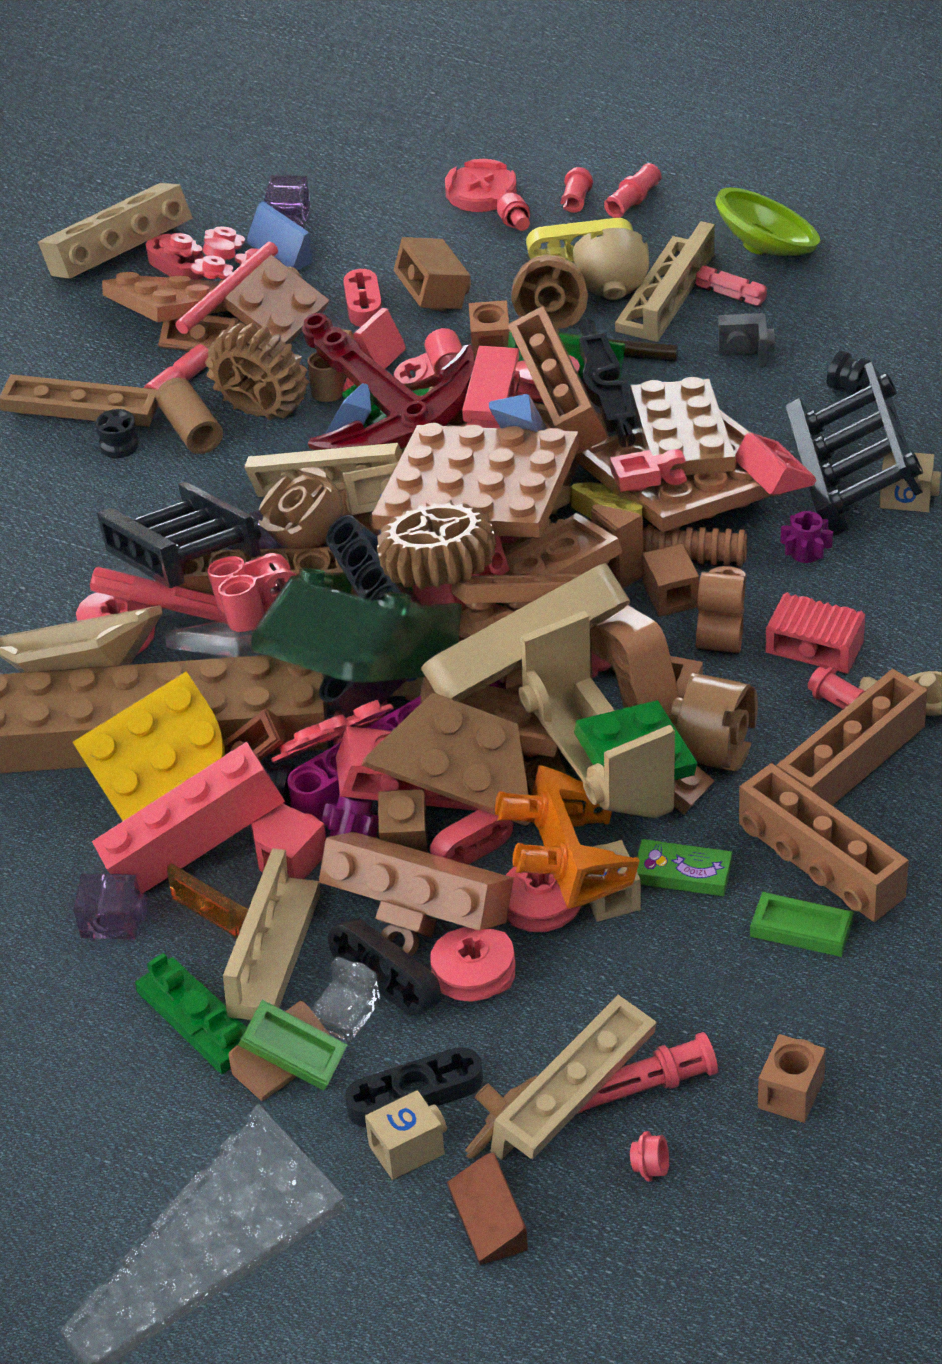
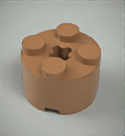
[671,673,758,771]

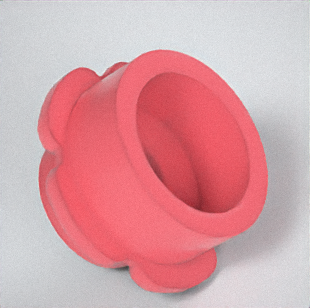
[630,1131,669,1182]

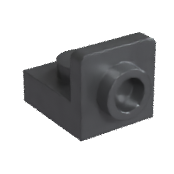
[718,313,775,367]

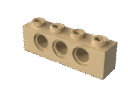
[38,183,193,279]

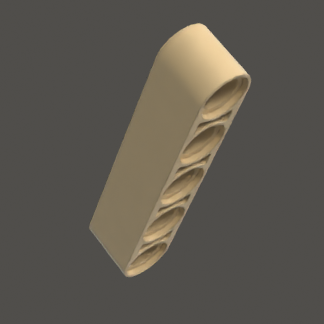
[421,563,630,702]

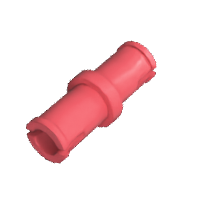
[604,163,662,218]

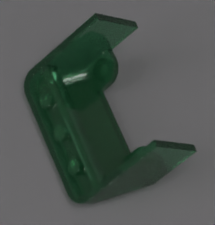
[251,568,462,682]

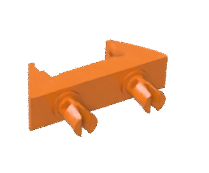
[495,765,640,908]

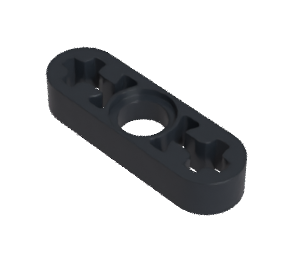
[328,918,441,1015]
[345,1047,483,1128]

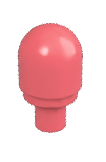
[497,193,530,231]

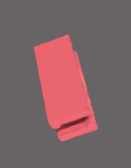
[462,346,520,428]

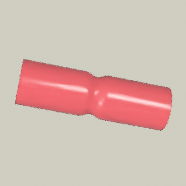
[144,344,209,390]

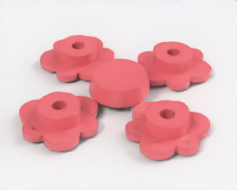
[159,226,259,279]
[271,700,394,764]

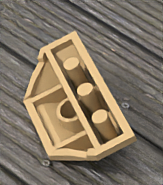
[0,605,163,673]

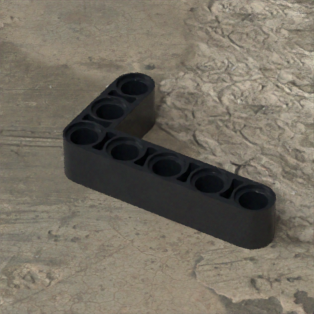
[319,515,441,718]

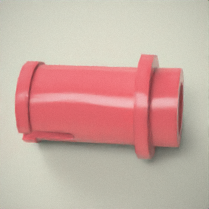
[561,167,593,213]
[808,667,865,709]

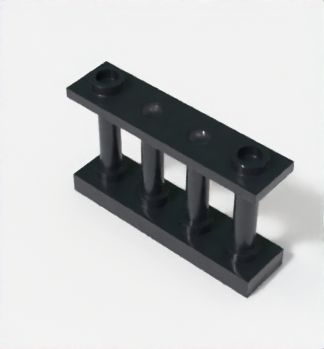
[785,361,923,536]
[97,482,261,588]

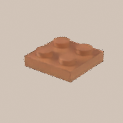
[222,255,329,344]

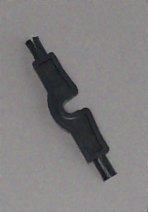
[579,319,636,447]

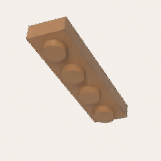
[0,374,158,427]

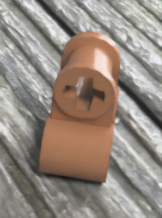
[696,566,746,653]

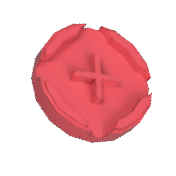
[445,159,517,212]

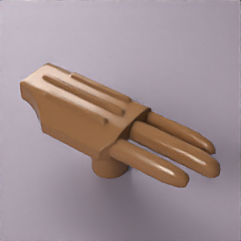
[465,1075,538,1159]

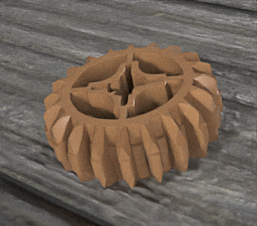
[205,322,309,420]
[377,502,496,589]

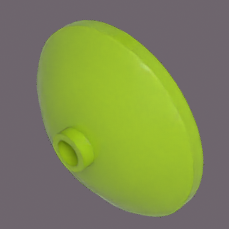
[715,187,820,256]

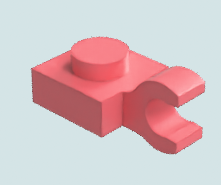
[610,449,687,492]

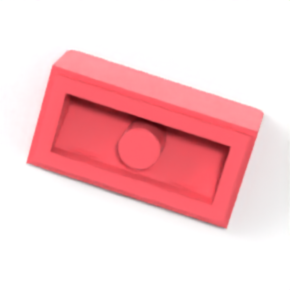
[353,308,405,369]
[735,432,817,495]

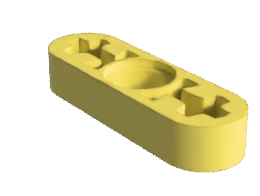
[526,218,633,262]
[571,482,642,519]

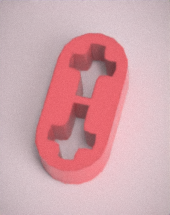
[146,234,204,280]
[343,269,382,327]
[430,809,514,865]

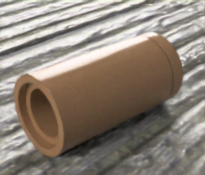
[156,378,223,454]

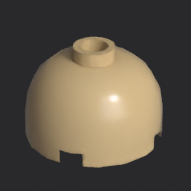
[573,228,649,300]

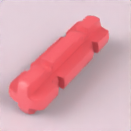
[695,265,767,306]

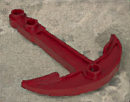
[302,313,475,450]

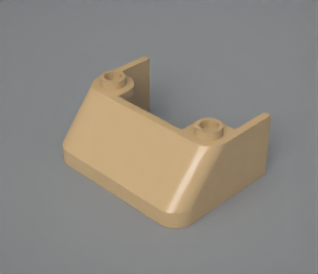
[519,611,675,819]

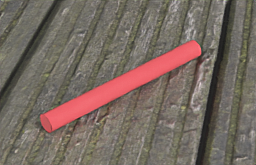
[175,242,278,334]

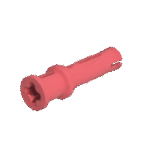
[577,1032,718,1114]

